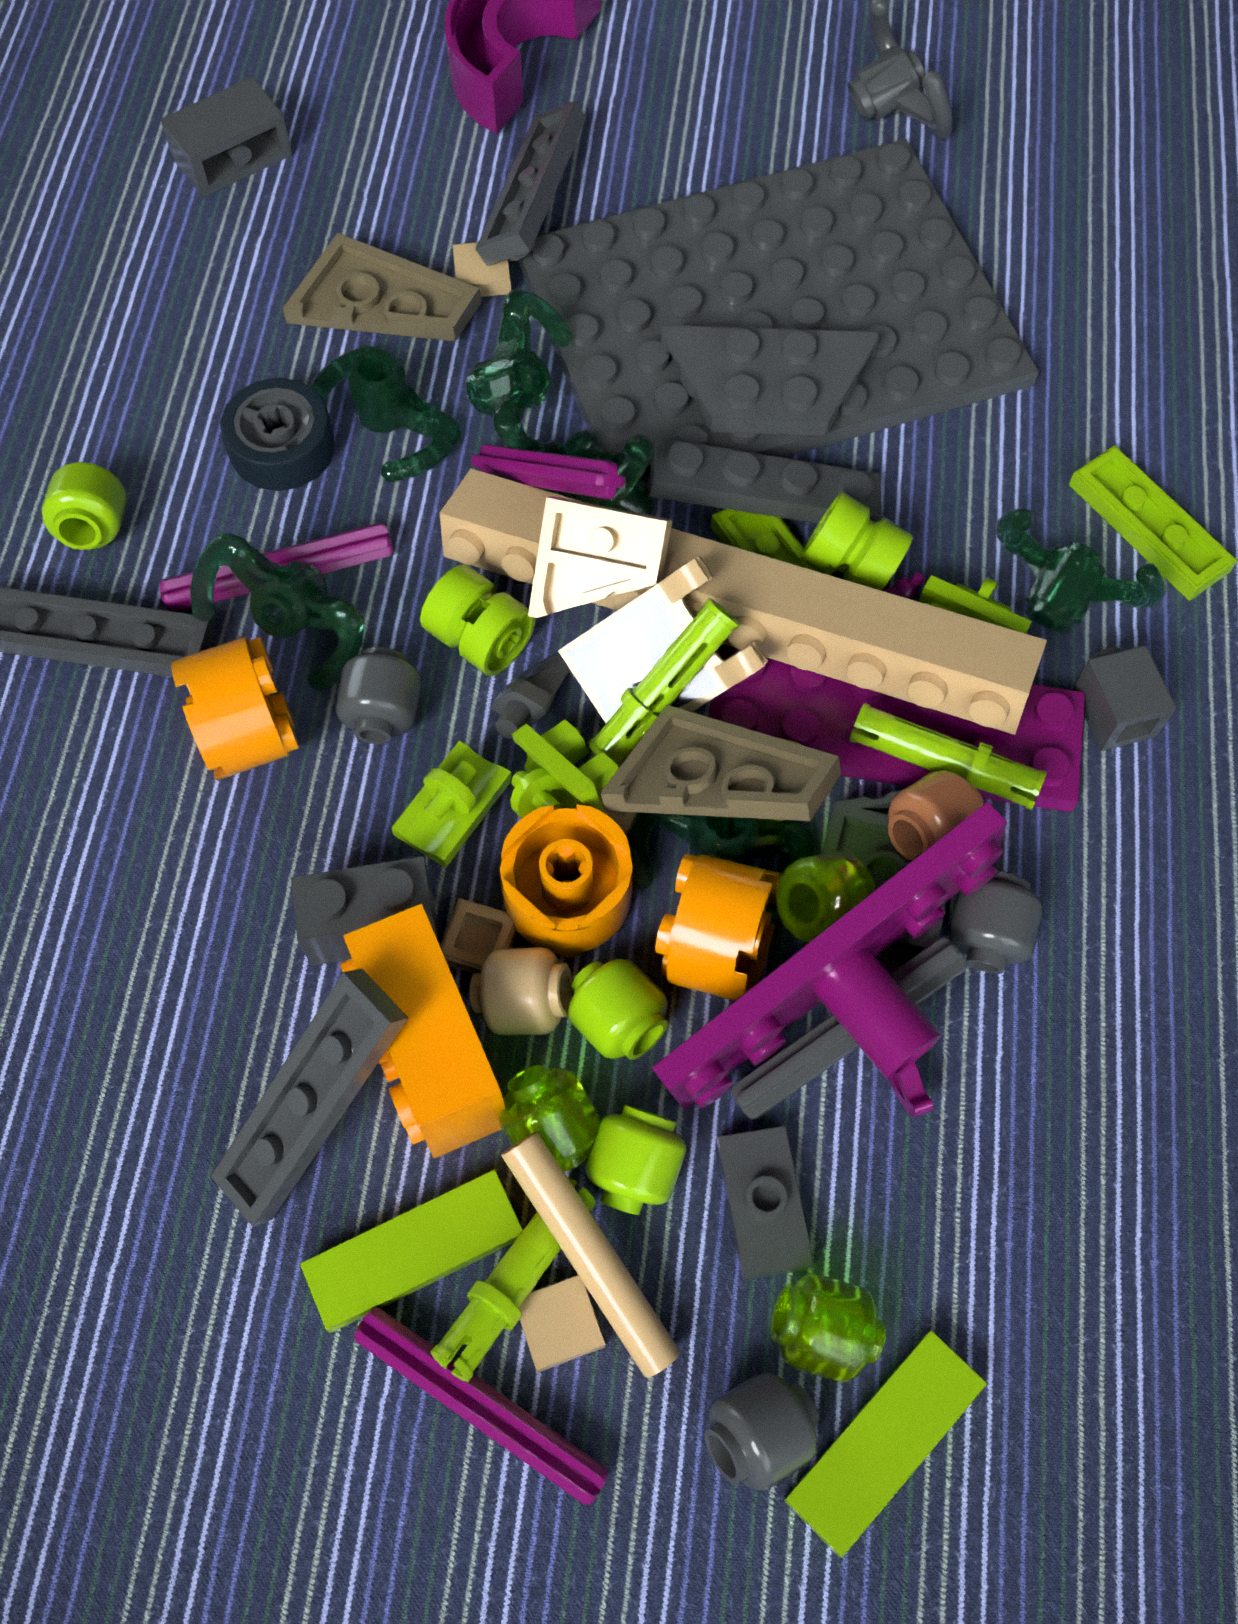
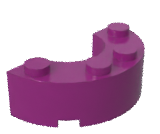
[445,0,601,134]

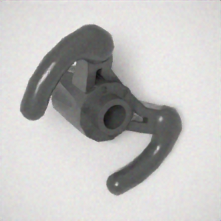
[847,0,953,139]

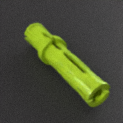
[588,598,740,768]
[849,703,1047,810]
[430,1178,596,1382]

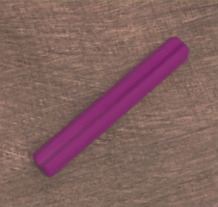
[471,444,625,499]
[159,523,393,612]
[354,1307,609,1505]

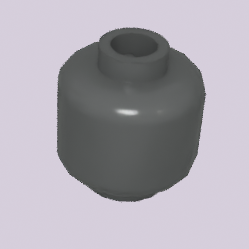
[335,647,422,744]
[948,871,1043,974]
[704,1372,819,1491]

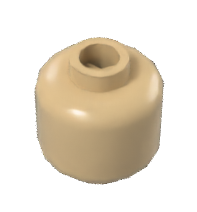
[470,947,574,1036]

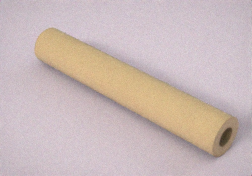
[501,1131,681,1378]

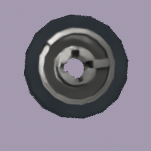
[220,378,335,491]

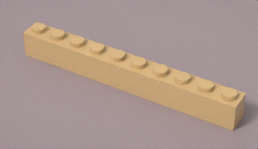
[439,469,1047,735]

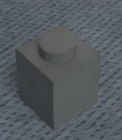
[1072,645,1176,752]

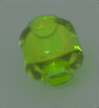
[776,851,876,943]
[498,1065,600,1172]
[771,1273,886,1382]

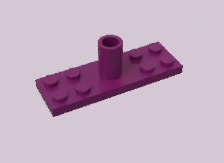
[652,802,1007,1110]

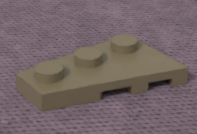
[282,233,481,342]
[600,705,841,821]

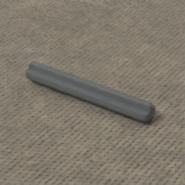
[731,938,967,1120]

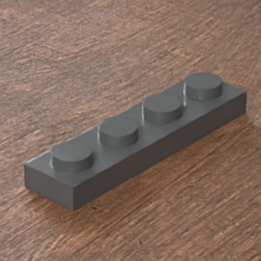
[475,100,586,266]
[649,437,882,524]
[0,587,215,677]
[211,968,408,1227]

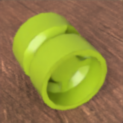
[800,491,913,591]
[420,564,536,677]

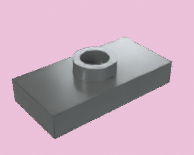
[717,1126,814,1281]

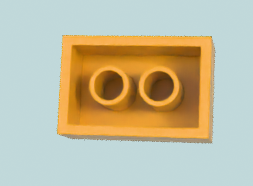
[339,903,510,1159]

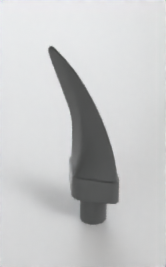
[491,652,571,739]

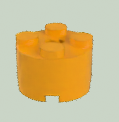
[171,636,300,781]
[500,804,633,958]
[655,853,782,1001]

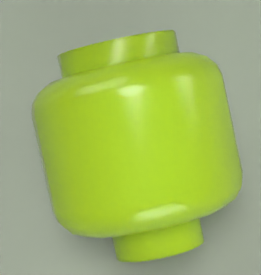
[41,462,126,550]
[568,959,668,1060]
[585,1104,686,1215]

